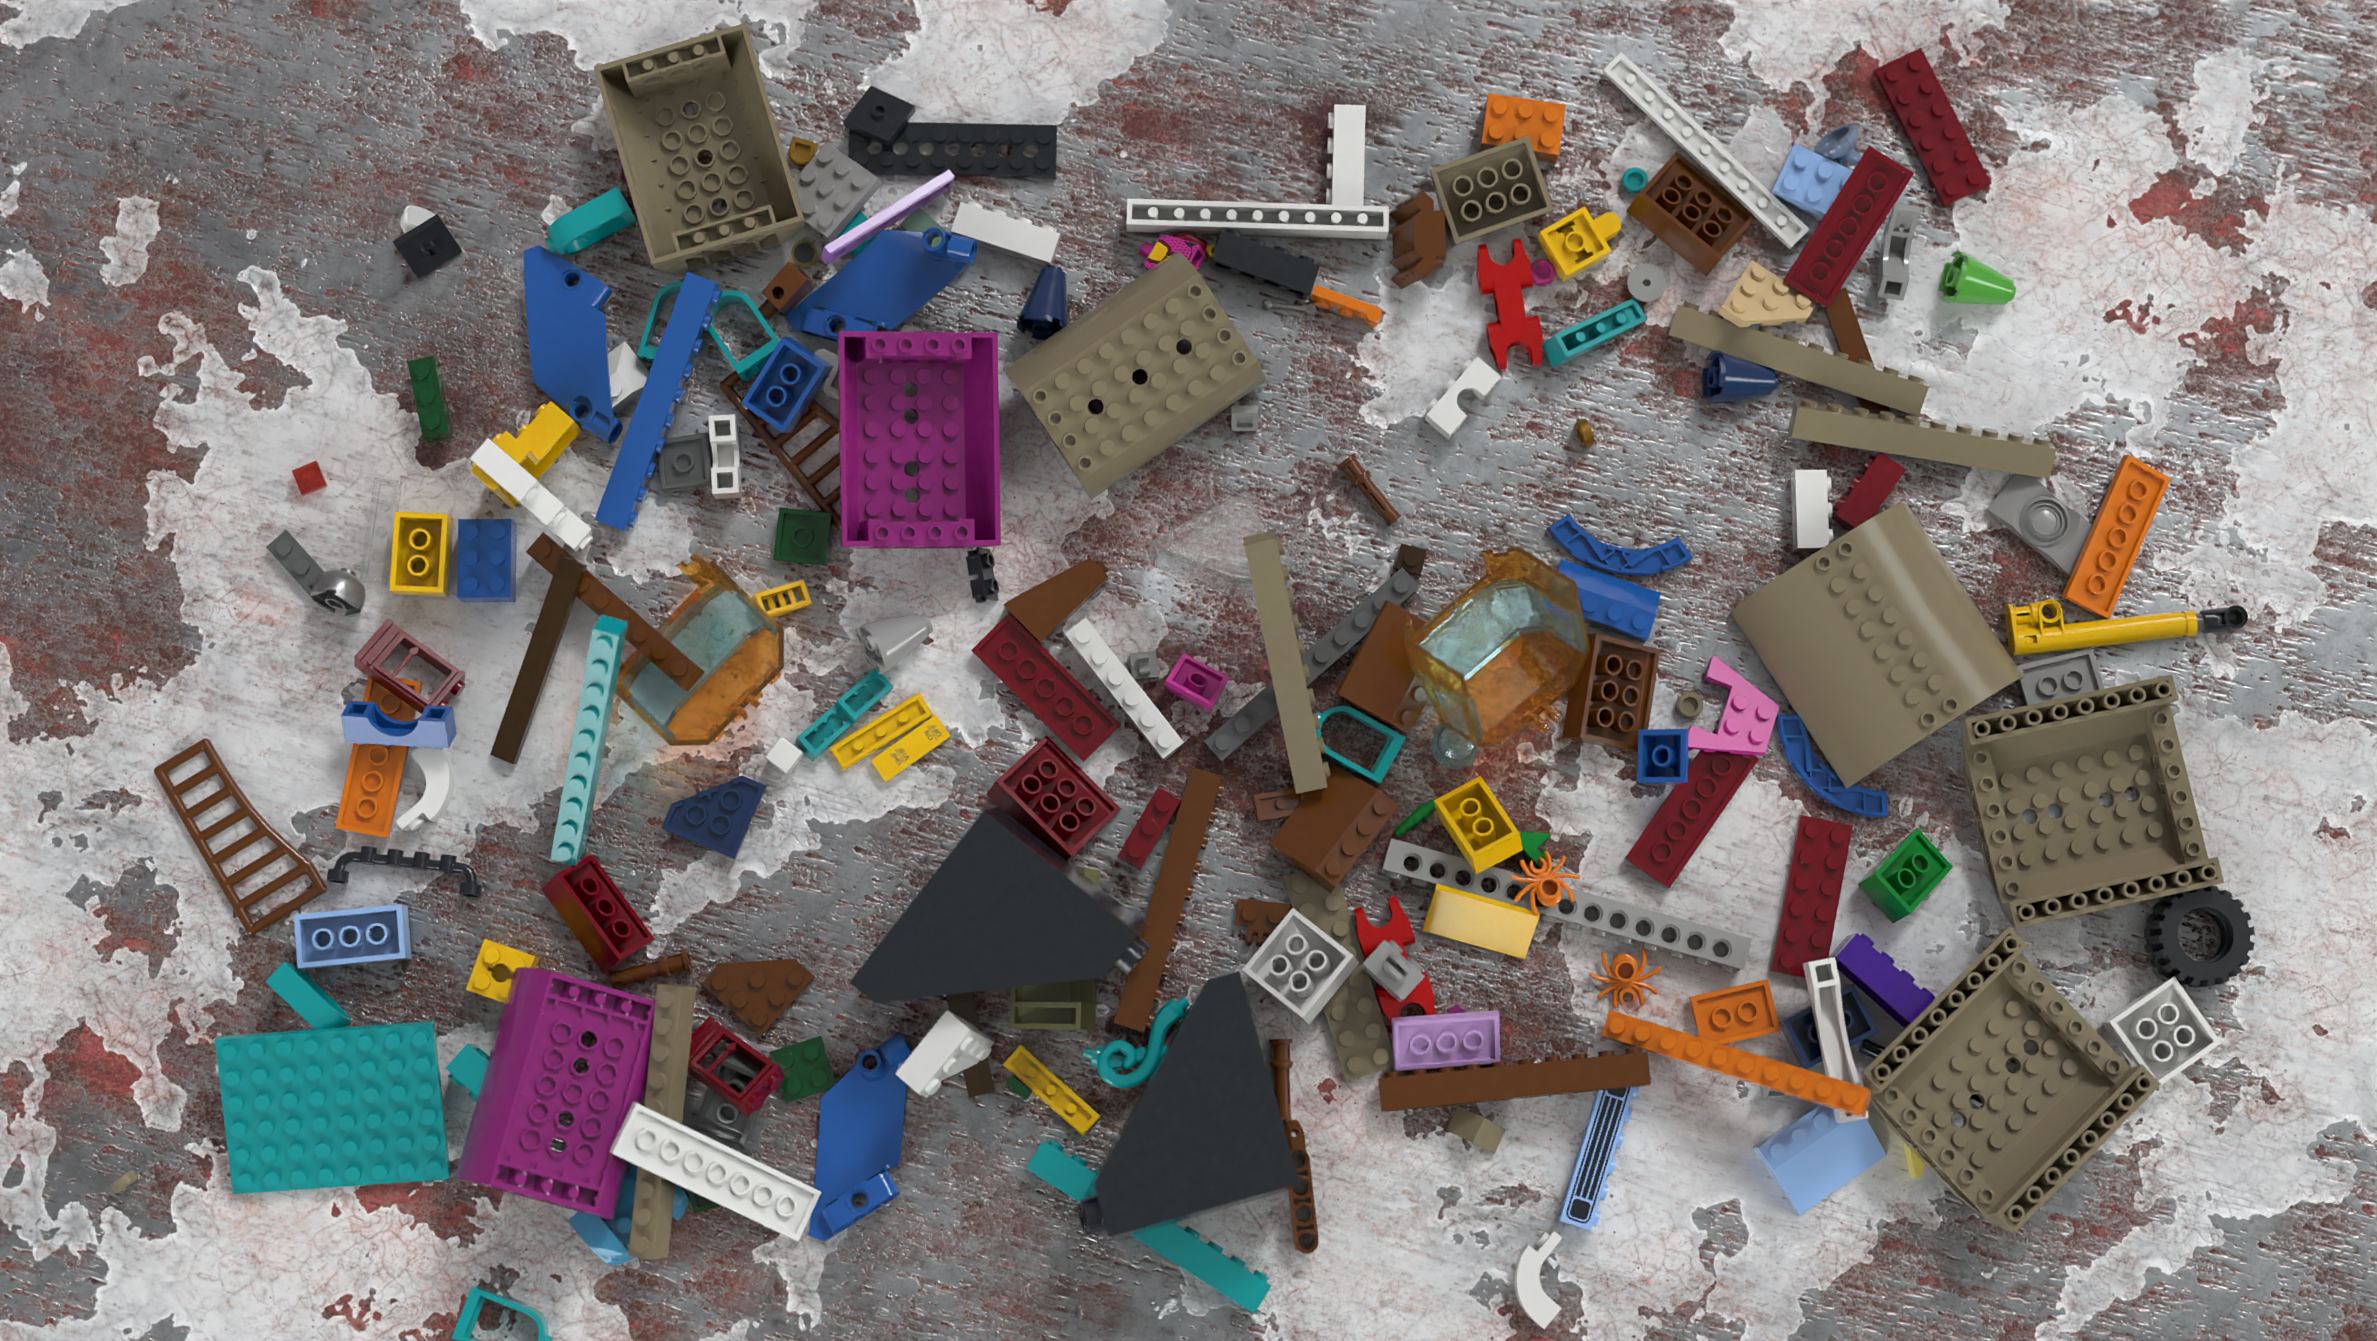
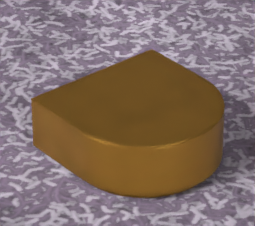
[788,136,818,167]
[1574,419,1595,449]

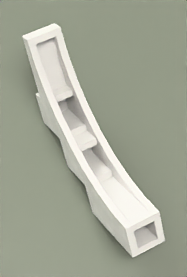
[470,438,594,552]

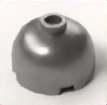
[310,568,366,617]

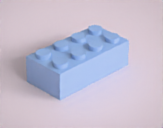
[1770,144,1853,221]
[294,904,412,970]

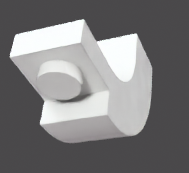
[395,747,454,831]
[1514,1230,1562,1329]

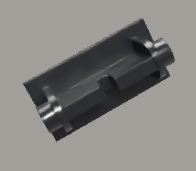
[966,547,999,604]

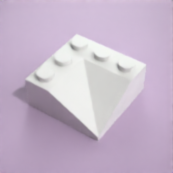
[1242,908,1359,1025]
[2101,976,2221,1087]
[895,1010,994,1098]

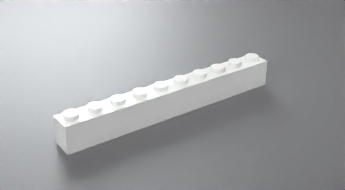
[1126,199,1389,239]

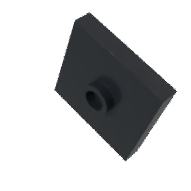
[844,86,916,147]
[392,214,462,279]

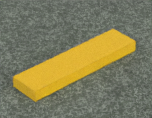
[829,692,933,771]
[1003,1044,1100,1136]

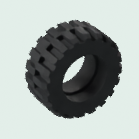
[2144,886,2255,988]

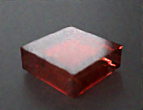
[292,461,328,496]

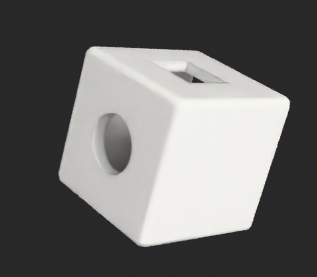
[766,737,804,775]

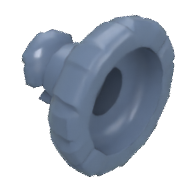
[1814,124,1861,168]

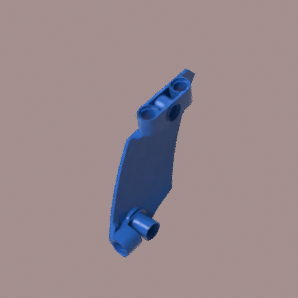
[786,227,978,343]
[524,245,623,444]
[808,1032,912,1242]

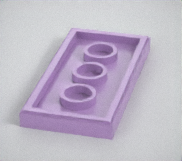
[1392,1010,1500,1071]

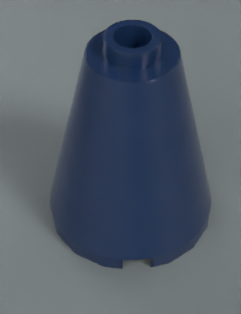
[1017,265,1069,341]
[1702,351,1778,404]

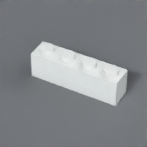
[1326,104,1366,206]
[951,201,1061,267]

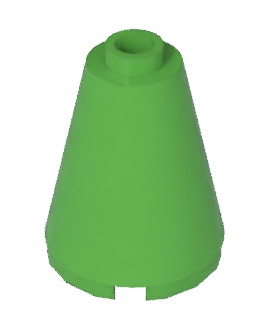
[1939,251,2016,305]

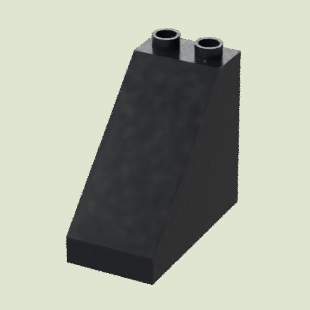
[849,807,1151,1003]
[1077,971,1300,1243]

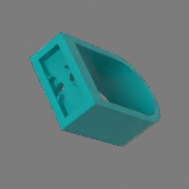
[545,186,637,256]
[637,278,703,365]
[708,290,780,382]
[1316,706,1406,786]
[265,962,352,1029]
[452,1286,553,1341]

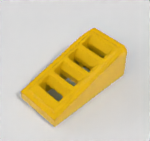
[751,579,812,623]

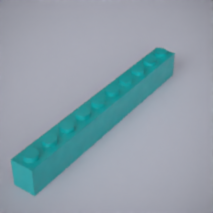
[550,615,628,866]
[1026,1139,1271,1314]

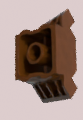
[1388,191,1446,289]

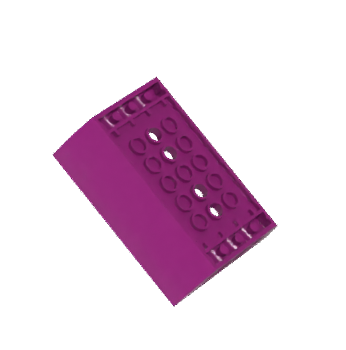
[838,331,1001,549]
[455,967,656,1220]

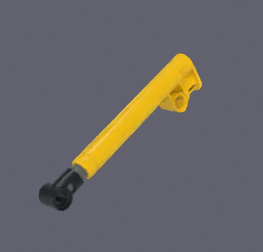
[2005,599,2248,656]

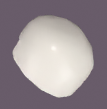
[400,205,435,233]

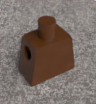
[758,261,817,320]

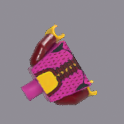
[1139,232,1215,271]

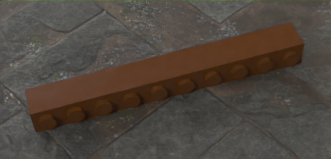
[1113,767,1225,1033]
[1378,1048,1651,1112]

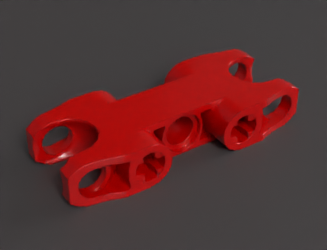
[1476,239,1543,373]
[1353,896,1436,1028]

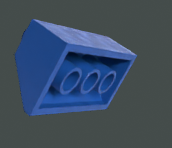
[1544,559,1661,643]

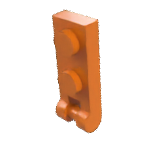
[1311,284,1382,327]

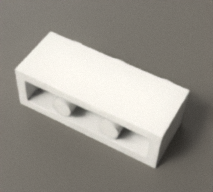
[1791,470,1833,552]

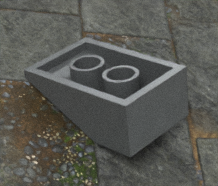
[695,1047,763,1147]

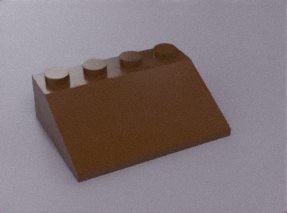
[1626,152,1756,277]
[1336,600,1459,735]
[1562,633,1660,752]
[1268,763,1399,894]

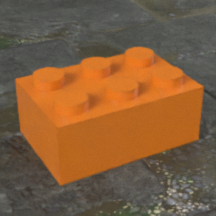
[1479,93,1566,163]

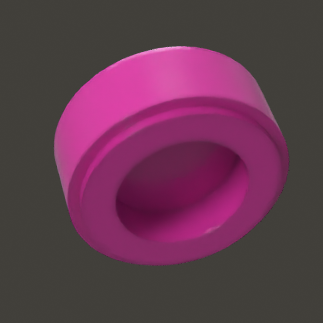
[1531,259,1556,287]

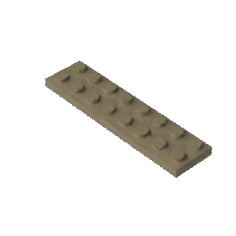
[1282,871,1393,1081]

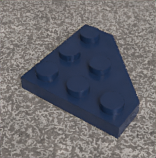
[661,775,767,860]

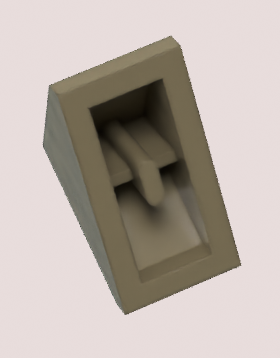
[1446,1106,1506,1154]

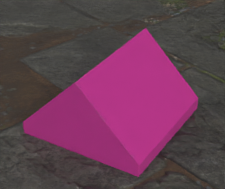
[1164,653,1229,714]

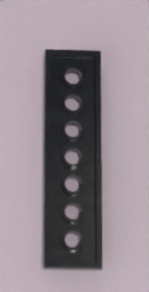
[848,122,1057,178]

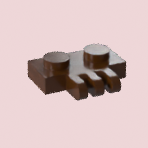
[1235,899,1290,947]

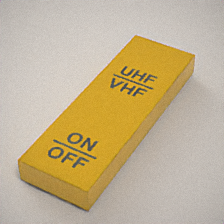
[870,715,951,783]

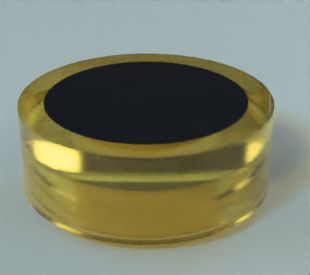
[791,240,818,268]

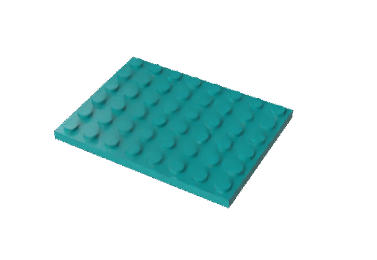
[215,1021,451,1194]

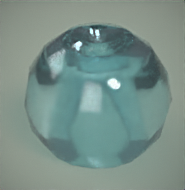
[1429,717,1482,770]

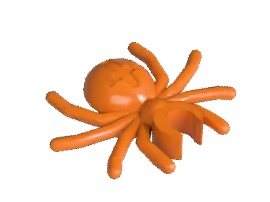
[1511,851,1580,915]
[1589,949,1662,1009]

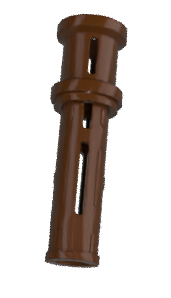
[1337,453,1401,526]
[609,949,693,989]
[1269,1039,1293,1120]

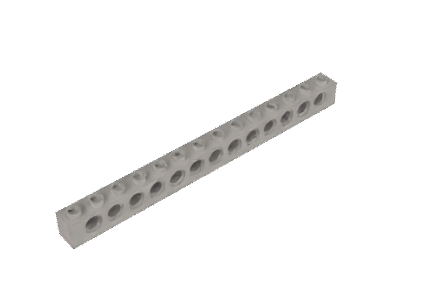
[1381,838,1752,974]

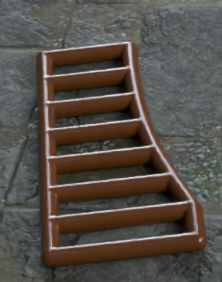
[719,371,907,530]
[154,738,327,935]

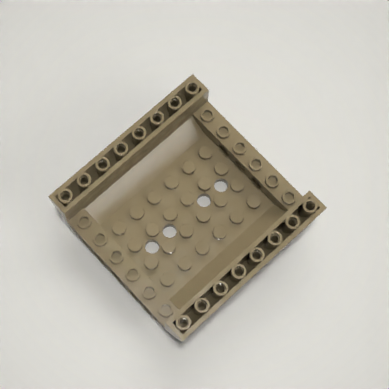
[1962,674,2224,929]
[1861,926,2161,1233]

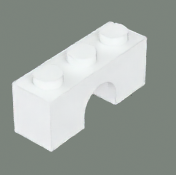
[1425,356,1501,440]
[709,414,742,499]

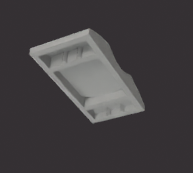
[1985,474,2092,576]

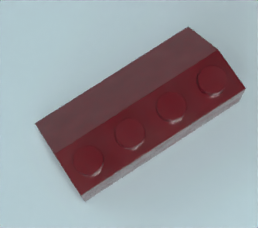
[541,854,655,975]

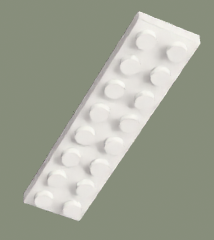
[609,1102,821,1241]

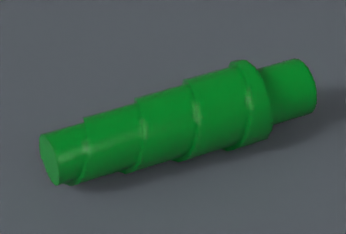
[1394,799,1436,837]

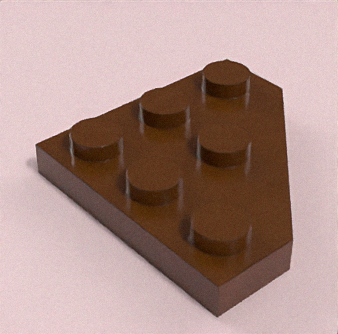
[701,959,815,1037]

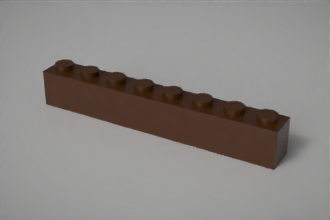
[526,532,705,692]

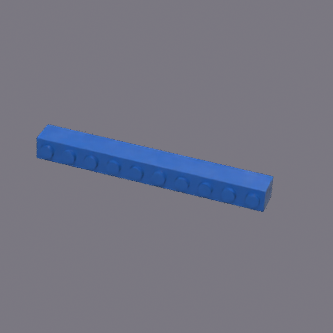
[594,272,722,531]

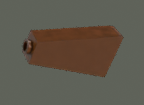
[1003,558,1109,645]

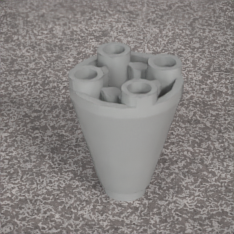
[855,613,933,674]

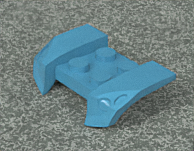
[568,1164,689,1266]

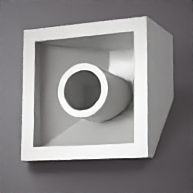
[608,341,649,414]

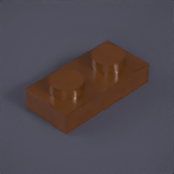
[1251,788,1306,822]

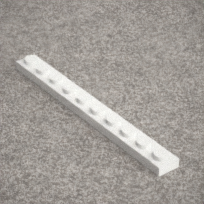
[1602,52,1809,249]

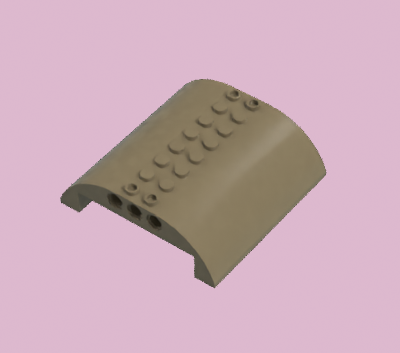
[1730,502,2024,789]

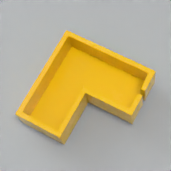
[470,401,582,509]

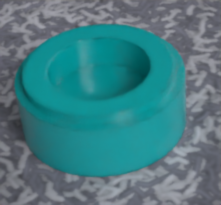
[1621,167,1648,195]

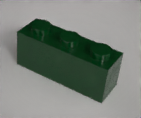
[407,356,454,443]

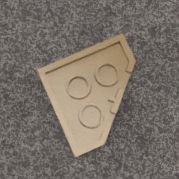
[1718,260,1817,328]

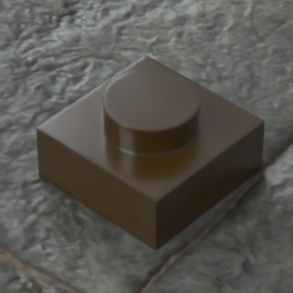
[1395,543,1427,576]

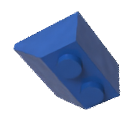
[1637,729,1688,785]

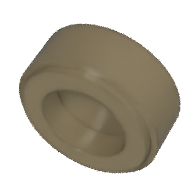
[1676,692,1703,719]
[110,1170,138,1194]

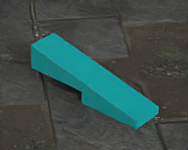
[795,668,894,762]

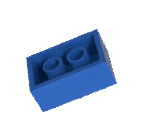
[741,337,834,433]
[457,519,517,602]

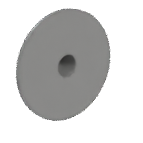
[1627,263,1666,302]

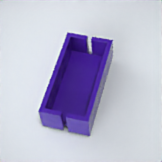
[1829,933,1936,1029]

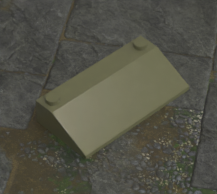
[1009,868,1100,1030]

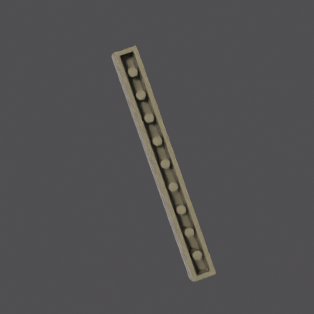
[1667,301,1929,416]
[1788,399,2056,479]
[1242,531,1331,794]
[628,984,696,1260]

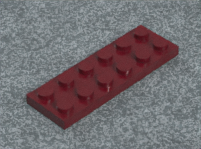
[1873,48,1992,208]
[1783,145,1914,308]
[971,613,1121,762]
[1624,728,1759,889]
[1770,815,1853,979]

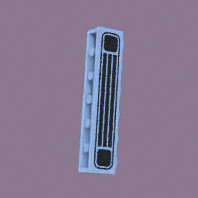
[1557,1087,1639,1231]

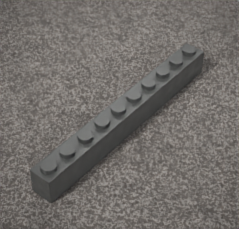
[1204,567,1420,764]

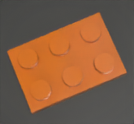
[1689,979,1781,1044]

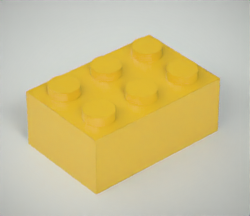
[389,512,454,597]
[1434,776,1523,875]

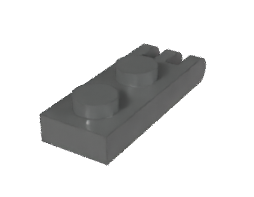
[266,530,325,598]

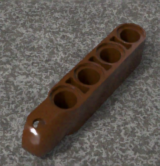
[1284,1119,1319,1254]

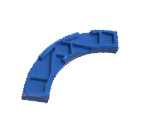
[1547,514,1693,576]
[1776,714,1888,818]

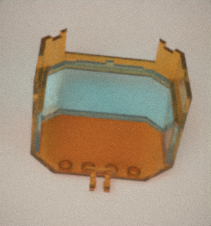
[1404,547,1591,748]
[615,550,784,746]

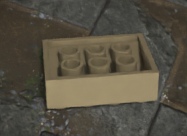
[1430,136,1554,247]

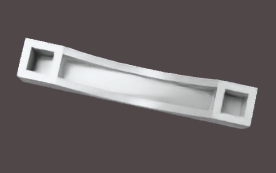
[1065,618,1184,761]
[1803,957,1869,1123]

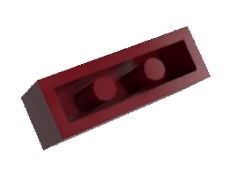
[1831,452,1906,531]
[1117,787,1181,871]

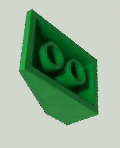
[1858,828,1953,924]

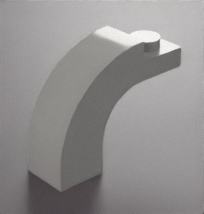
[1877,203,1920,301]

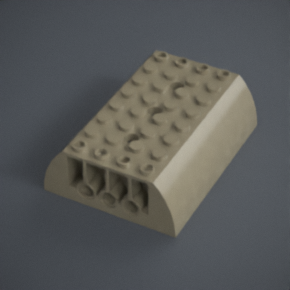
[594,23,805,272]
[1003,251,1265,500]

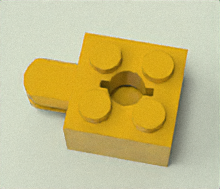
[1537,206,1621,283]
[466,939,540,1003]

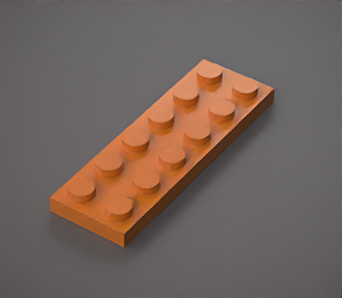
[2062,455,2171,619]
[335,677,423,839]

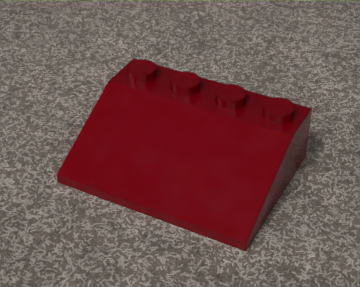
[986,735,1121,862]

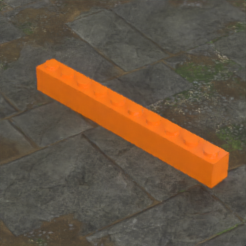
[1602,1010,1872,1118]

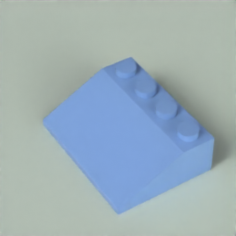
[1753,1104,1887,1215]

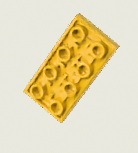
[1422,884,1540,959]

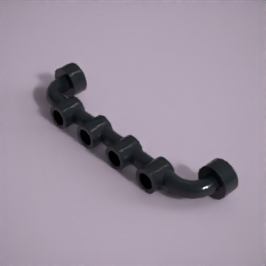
[327,846,482,897]

